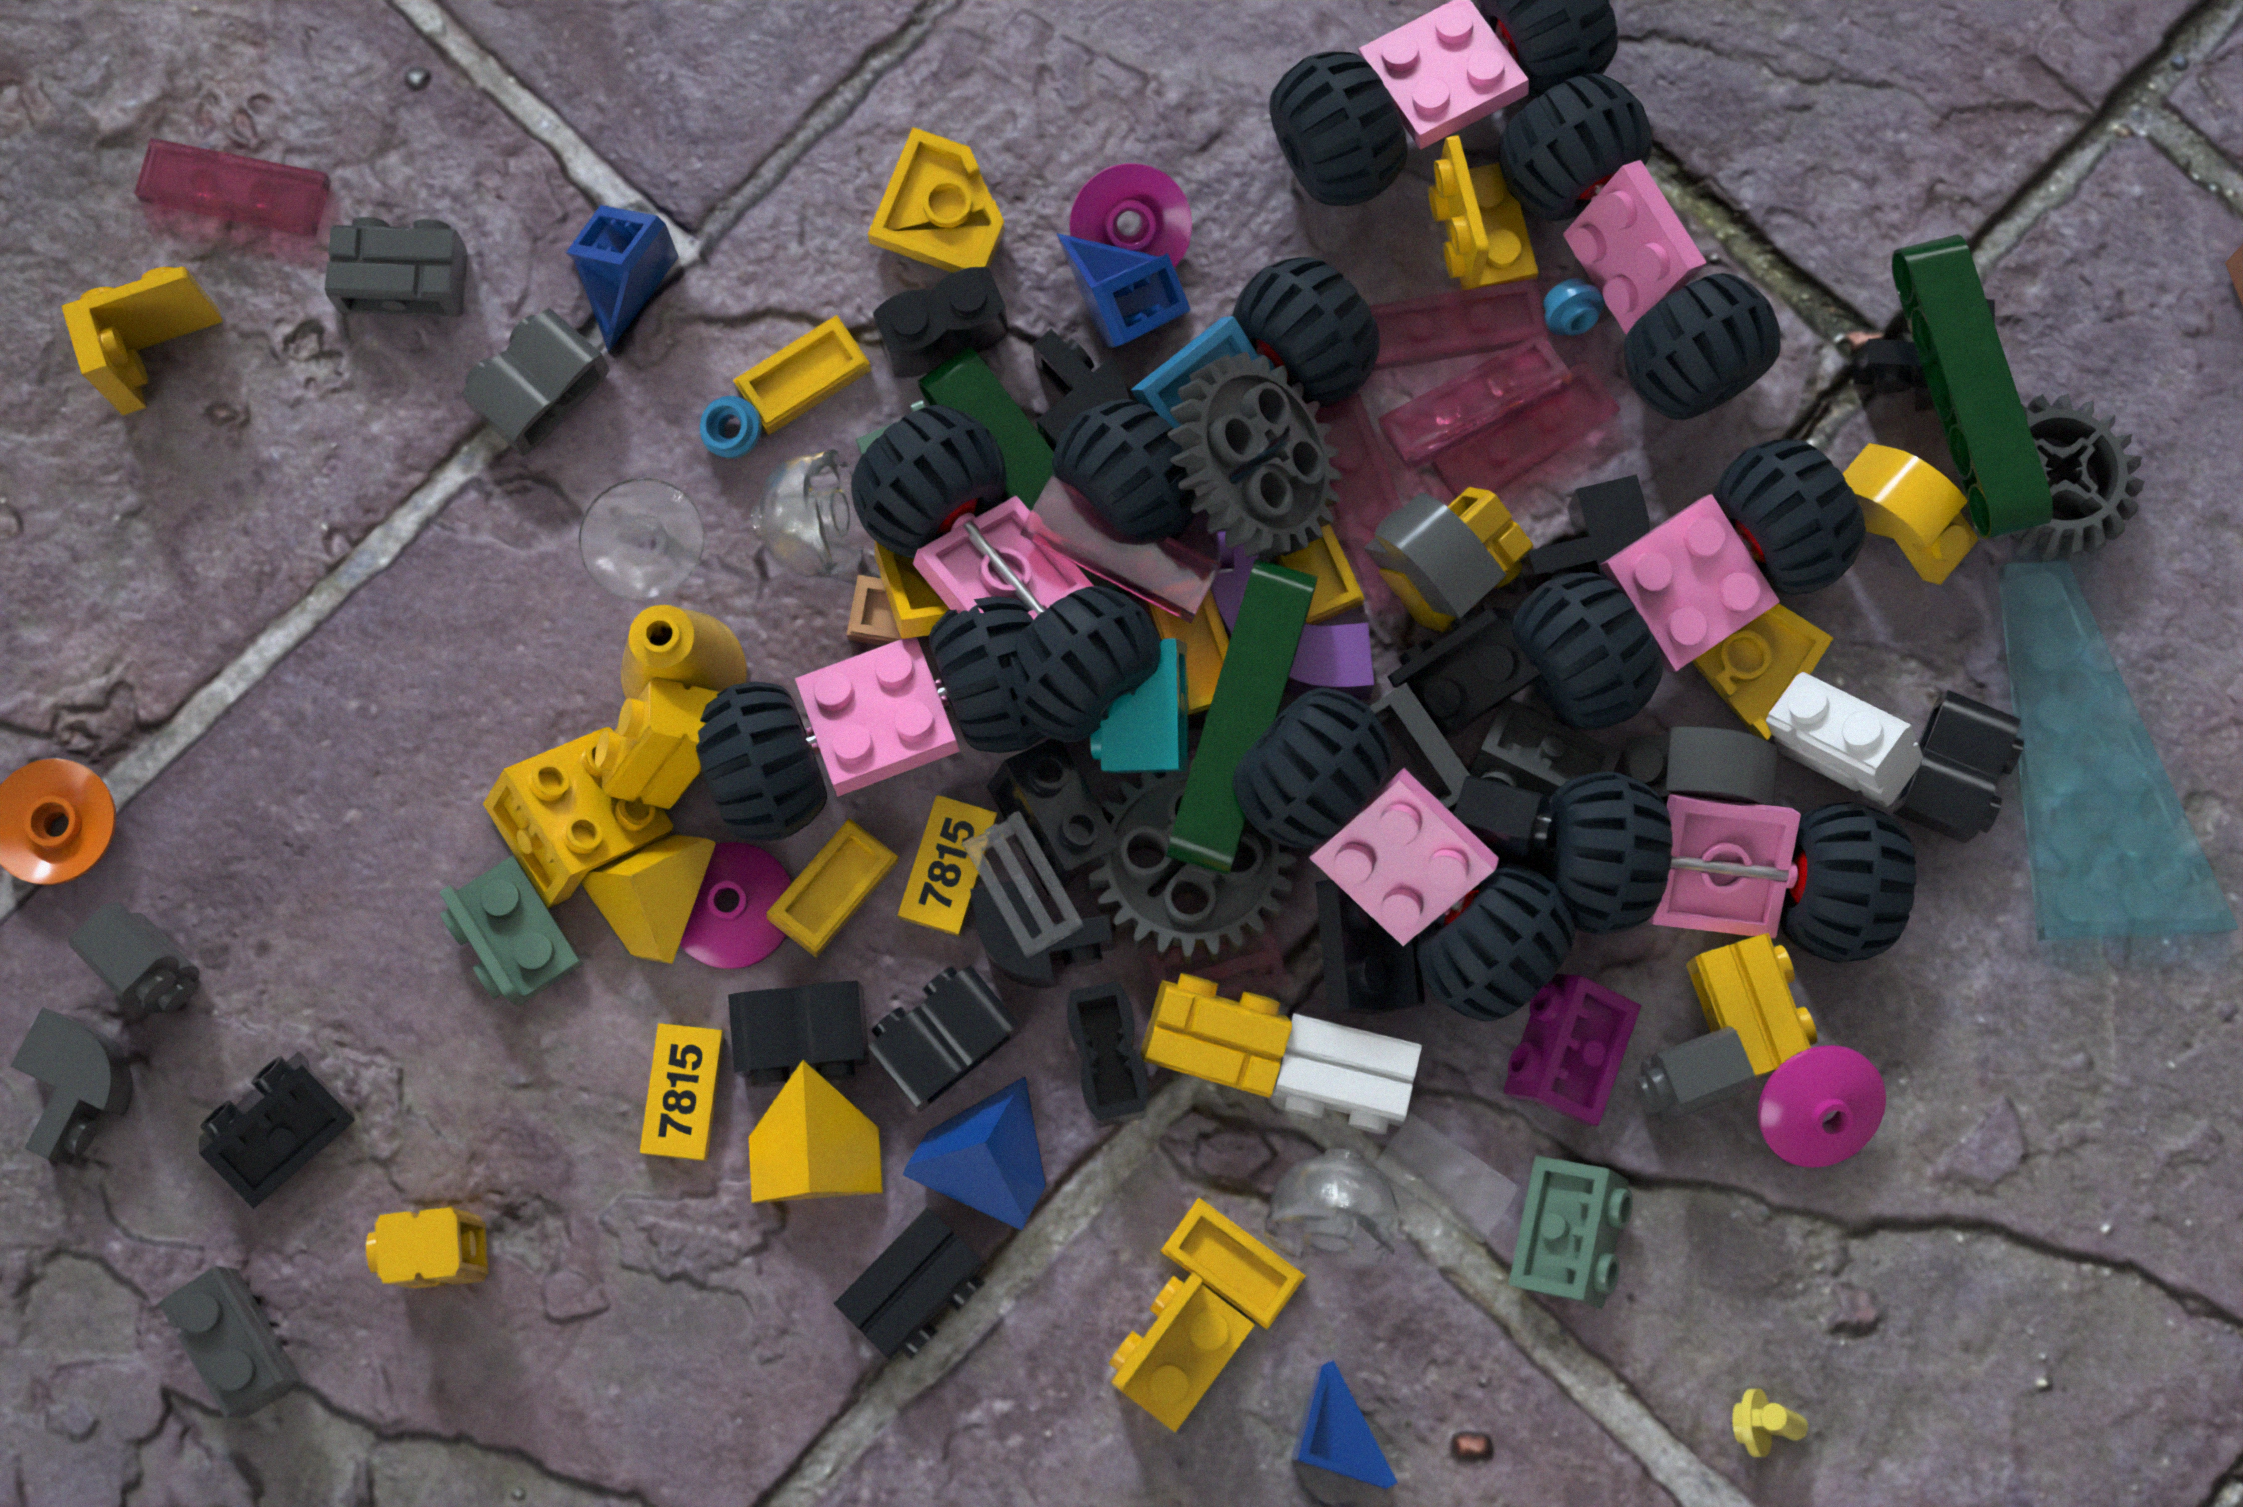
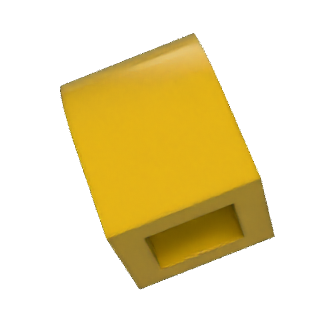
[1843,443,1979,585]

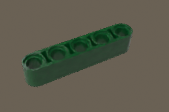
[1892,234,2053,539]
[917,346,1148,597]
[1166,559,1318,875]

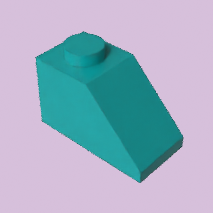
[1090,638,1189,774]

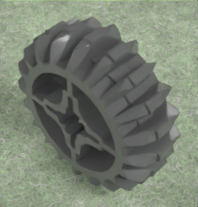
[1995,393,2145,563]

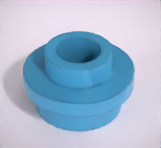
[1543,278,1604,336]
[700,396,762,459]

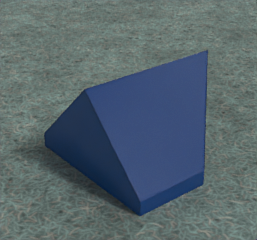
[565,205,679,353]
[1056,233,1191,347]
[903,1076,1046,1230]
[1291,1360,1398,1489]

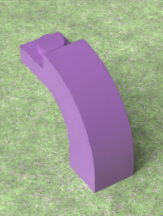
[1209,531,1374,700]

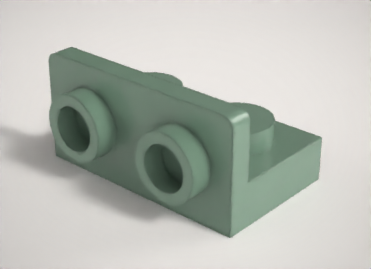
[439,855,584,1007]
[1508,1155,1633,1309]

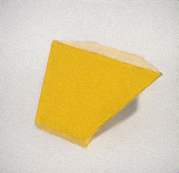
[580,835,716,964]
[748,1060,883,1203]

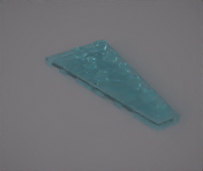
[1998,561,2239,941]

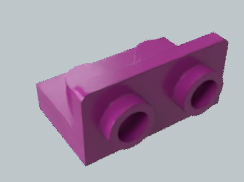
[1503,974,1642,1127]

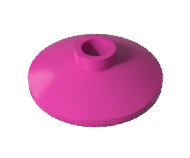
[1069,163,1192,268]
[680,842,792,969]
[1758,1045,1886,1167]

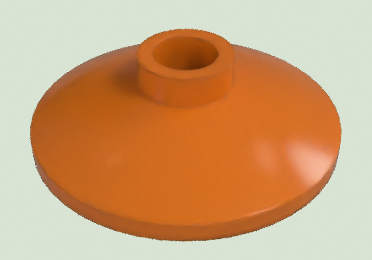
[0,758,116,885]

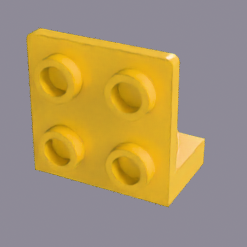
[1428,135,1539,297]
[61,266,223,415]
[483,727,673,909]
[1108,1272,1255,1433]

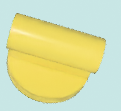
[1732,1388,1808,1457]

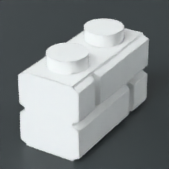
[1766,671,1923,808]
[1273,1014,1422,1134]

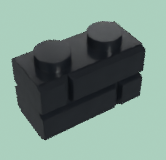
[833,1207,987,1361]

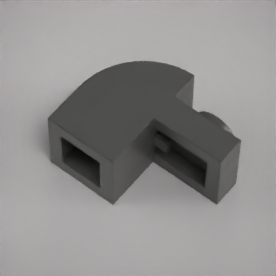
[1364,492,1506,618]
[1624,727,1777,806]
[11,1007,132,1165]

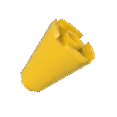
[620,605,747,699]

